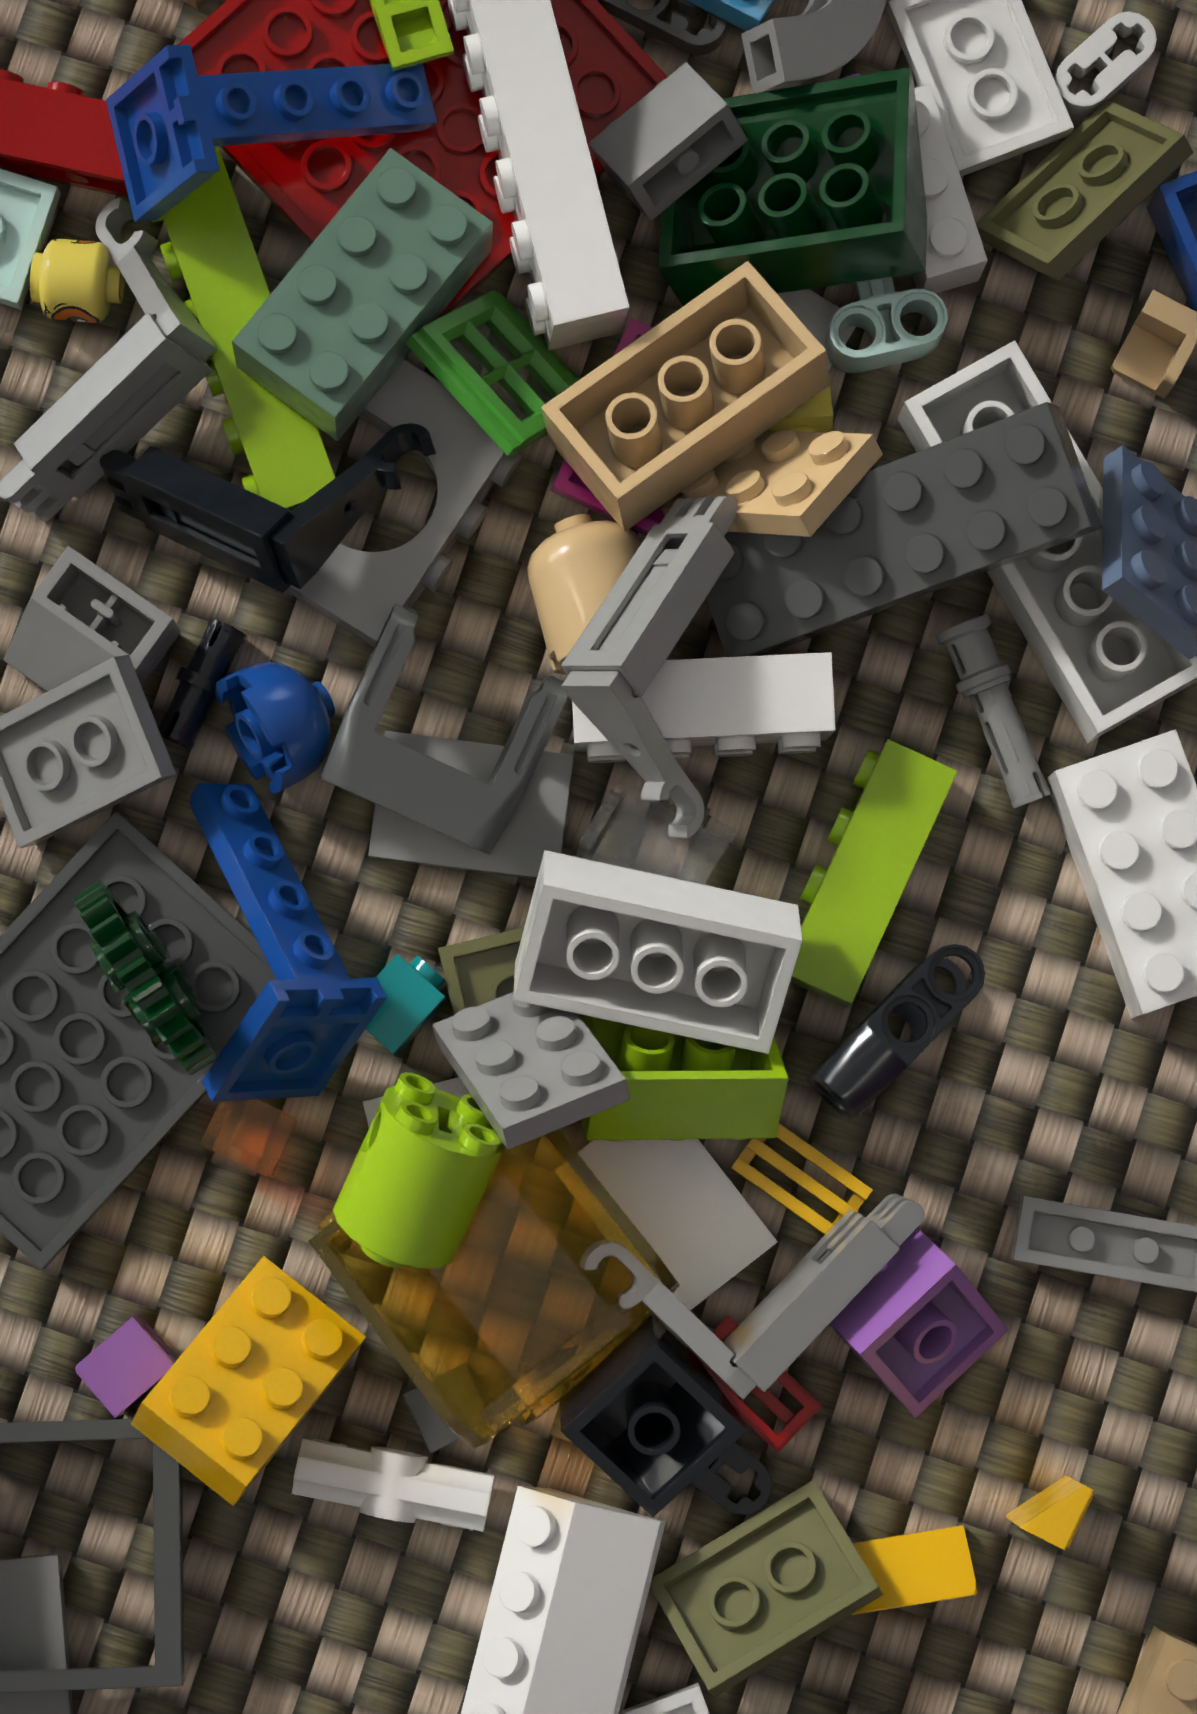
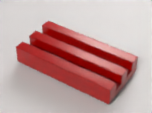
[693,1315,822,1453]

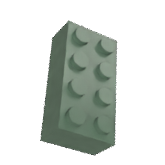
[232,148,493,442]

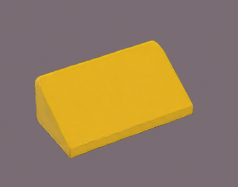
[1005,1475,1094,1550]
[851,1525,978,1615]

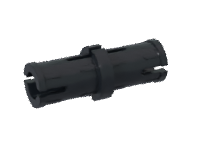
[157,618,247,750]

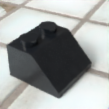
[560,1315,747,1517]

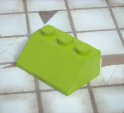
[578,1014,789,1141]

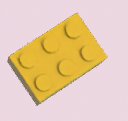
[131,1256,366,1506]

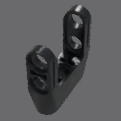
[806,944,985,1120]

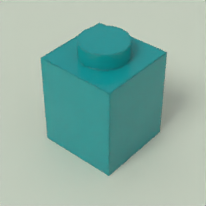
[365,954,448,1057]

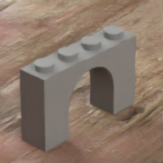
[286,360,522,648]

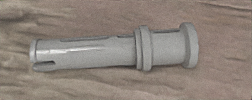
[935,614,1052,809]

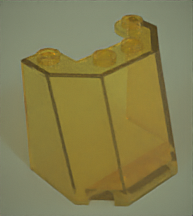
[308,1129,680,1449]

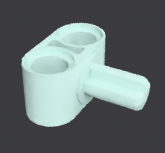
[825,277,948,373]

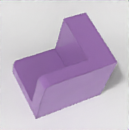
[75,1315,178,1418]

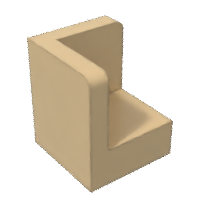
[1111,290,1197,399]

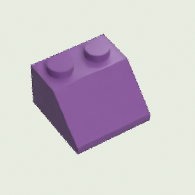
[829,1228,1009,1418]

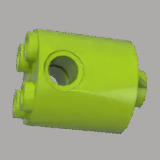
[333,1072,505,1268]

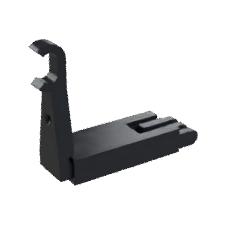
[100,423,436,593]

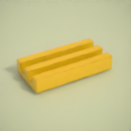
[730,1123,873,1235]

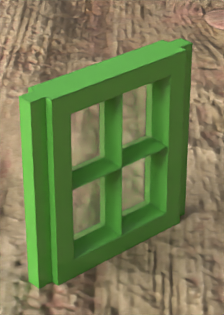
[405,290,580,456]

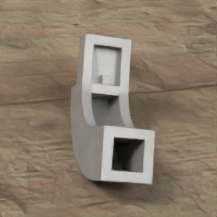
[741,0,886,93]

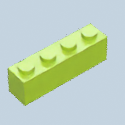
[790,739,958,1008]

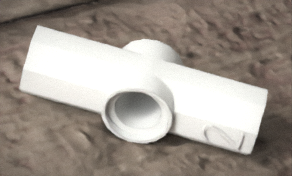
[291,1437,494,1532]

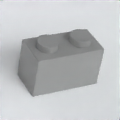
[588,62,748,221]

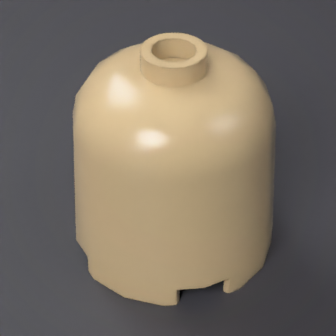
[527,514,642,675]

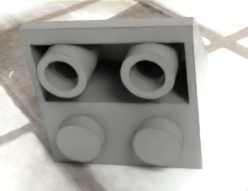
[3,546,182,692]

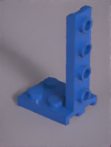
[106,44,437,222]
[190,783,387,1102]

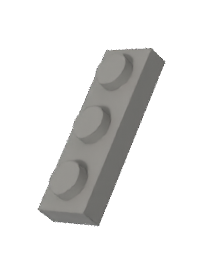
[1011,1196,1197,1292]

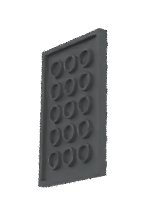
[0,811,276,1270]

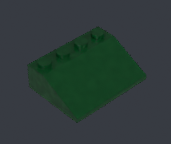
[658,67,927,306]

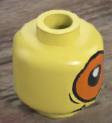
[30,238,125,324]

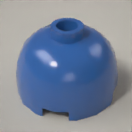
[215,662,335,794]

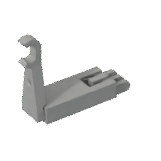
[0,197,217,521]
[561,496,738,838]
[580,1194,924,1399]

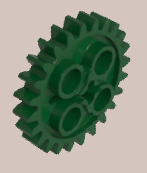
[73,880,219,1075]

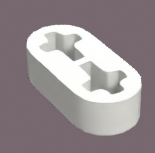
[1054,11,1157,116]

